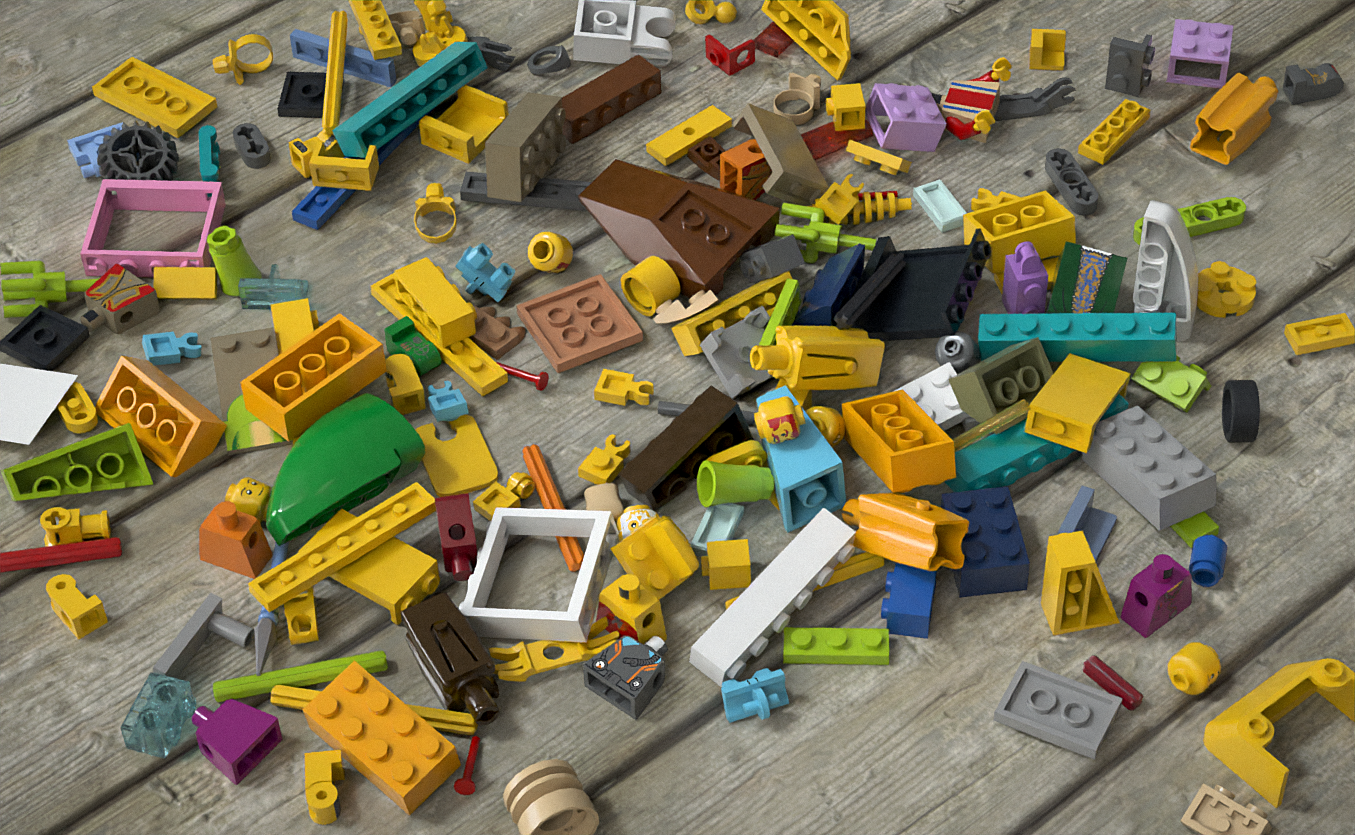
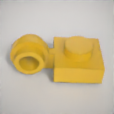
[473,472,535,521]

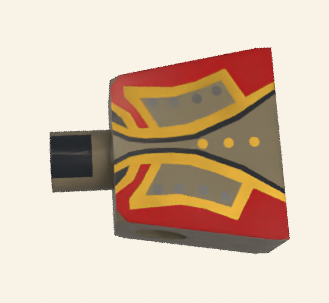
[80,263,161,334]

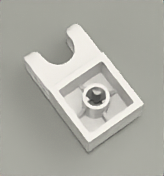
[573,0,676,67]

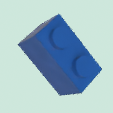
[881,563,937,639]

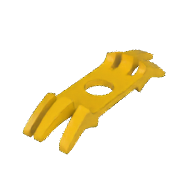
[489,617,619,682]

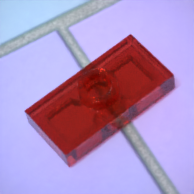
[753,21,794,58]

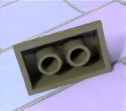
[948,337,1054,434]

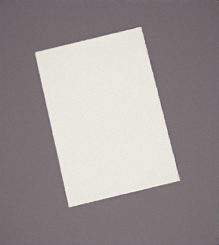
[0,364,78,445]

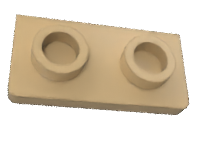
[1180,783,1272,835]

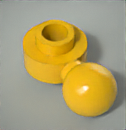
[685,0,737,24]

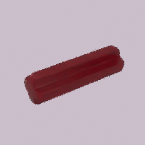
[1082,655,1143,711]

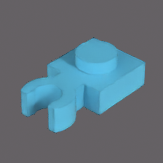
[142,332,201,366]
[428,381,469,422]

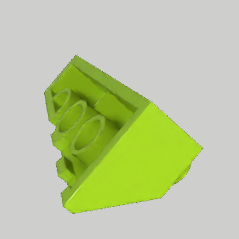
[0,423,153,501]

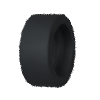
[1222,380,1260,443]

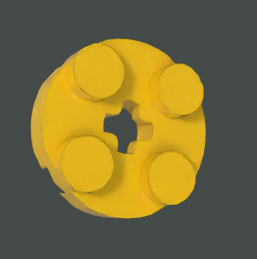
[1197,261,1257,318]

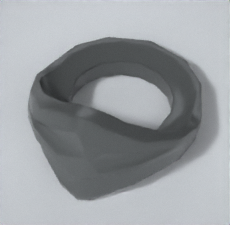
[527,45,571,74]

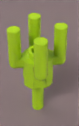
[775,203,877,263]
[0,260,99,318]

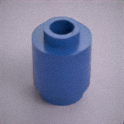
[1189,535,1228,587]

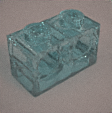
[120,672,196,759]

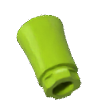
[207,226,262,296]
[697,460,774,507]

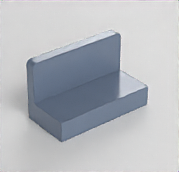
[1058,485,1117,562]

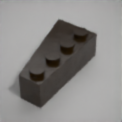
[619,385,754,511]

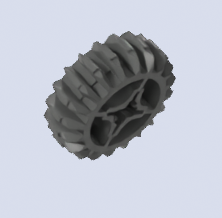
[97,120,179,181]

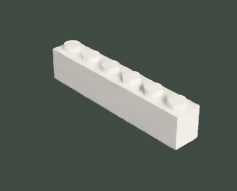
[689,508,856,687]

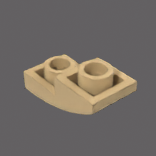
[653,290,720,325]

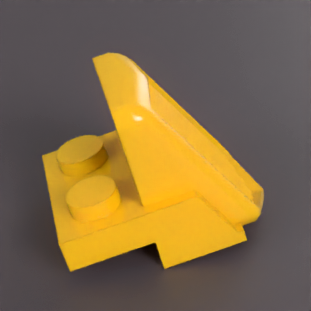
[610,514,699,600]

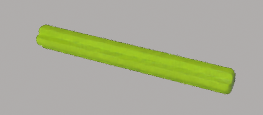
[213,650,388,702]

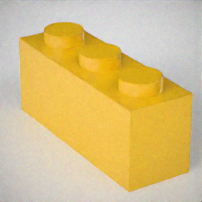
[394,257,477,348]

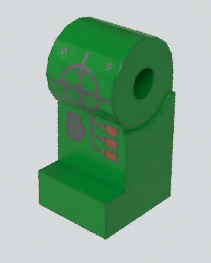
[384,316,442,377]

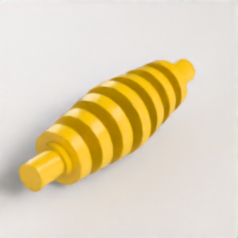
[808,192,912,225]

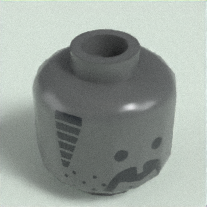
[935,331,981,374]

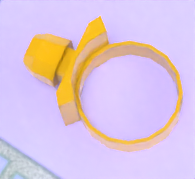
[414,0,453,32]
[213,34,273,85]
[414,183,457,244]

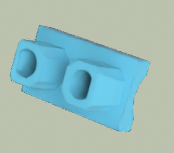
[455,243,515,302]
[721,668,789,723]

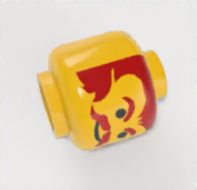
[528,232,573,273]
[754,396,806,444]

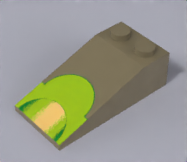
[210,327,293,455]

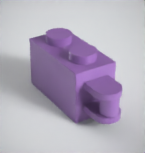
[1002,241,1048,314]

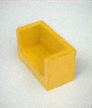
[309,141,379,191]

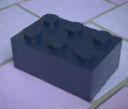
[941,486,1030,598]

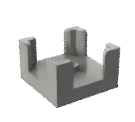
[700,306,773,399]

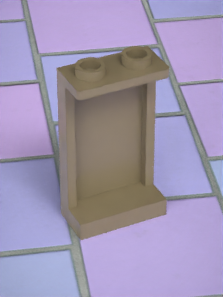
[732,103,829,206]

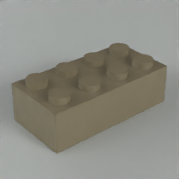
[485,92,566,202]

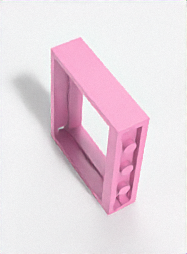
[80,179,226,278]

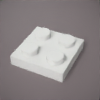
[893,362,971,431]

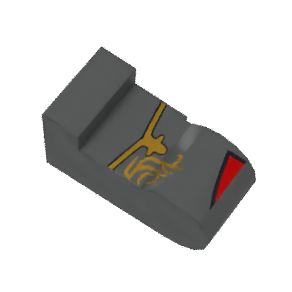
[1282,63,1344,105]

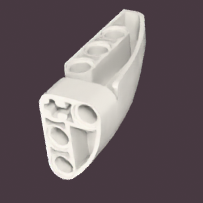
[1133,200,1198,342]

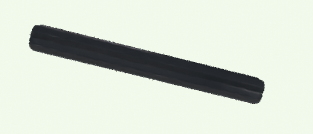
[834,253,906,330]

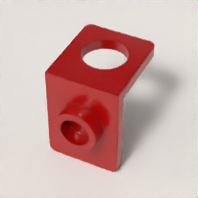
[705,34,755,76]

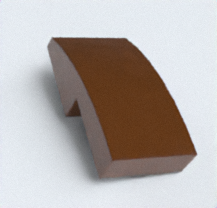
[687,136,731,181]

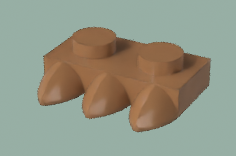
[468,305,525,360]

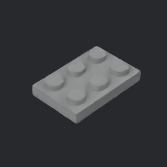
[994,661,1122,760]

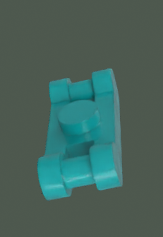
[198,125,221,197]

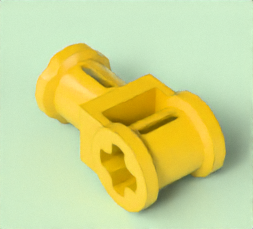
[40,507,111,546]

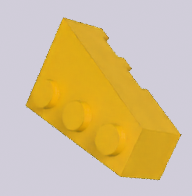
[1041,530,1120,636]

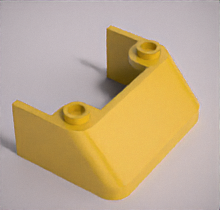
[1203,658,1355,808]

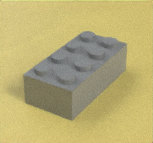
[1082,405,1216,531]

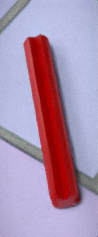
[0,537,122,573]

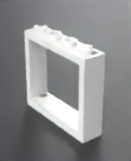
[459,508,619,642]

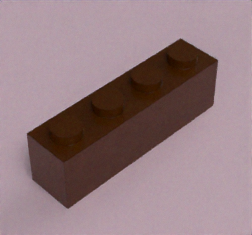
[562,54,662,144]

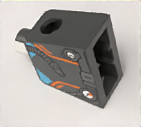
[583,636,668,720]

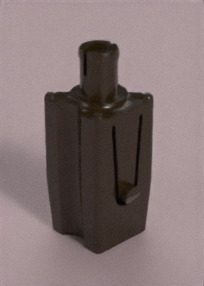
[401,593,500,726]

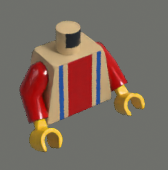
[931,57,1012,143]

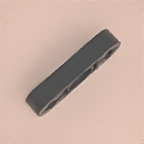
[1045,148,1098,216]

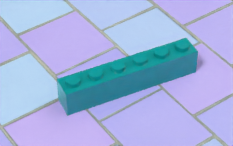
[332,42,488,158]
[978,313,1177,362]
[944,394,1129,492]

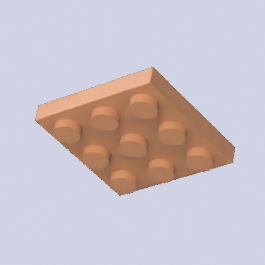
[516,274,643,373]

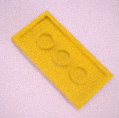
[92,57,218,138]

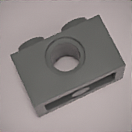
[740,234,805,283]

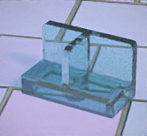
[238,264,309,310]

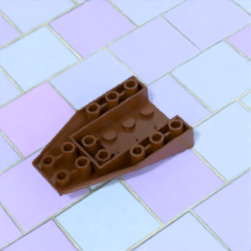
[578,159,780,299]

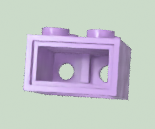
[1166,19,1233,89]
[865,83,946,152]

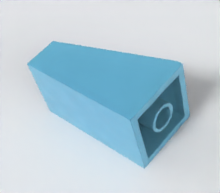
[756,385,846,533]

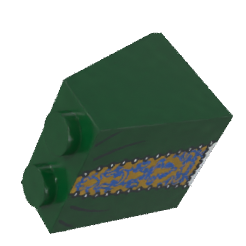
[1045,241,1128,314]

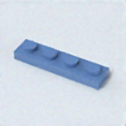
[290,29,397,88]

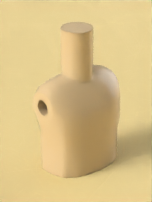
[584,483,624,522]

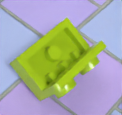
[1131,355,1212,413]

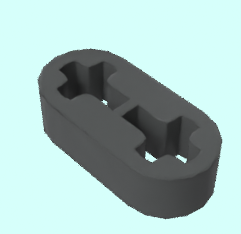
[232,123,271,169]

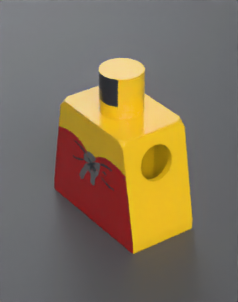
[596,574,667,645]

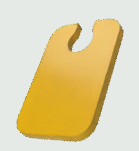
[415,415,499,497]

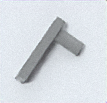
[153,592,255,693]

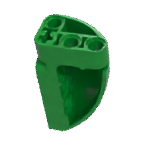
[266,393,425,546]

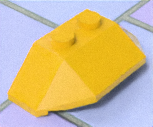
[761,0,851,81]

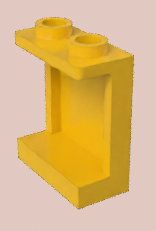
[419,84,509,164]

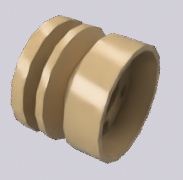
[503,759,599,835]

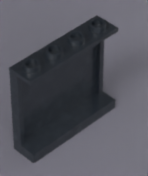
[850,228,991,341]

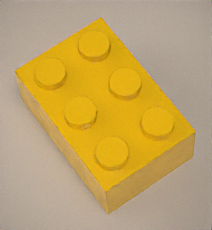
[963,190,1076,274]

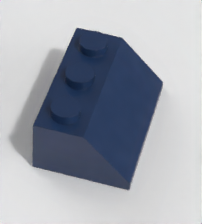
[792,244,865,327]

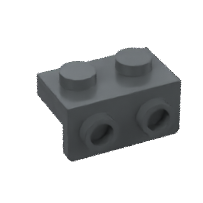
[1105,34,1155,97]

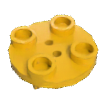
[412,16,468,66]

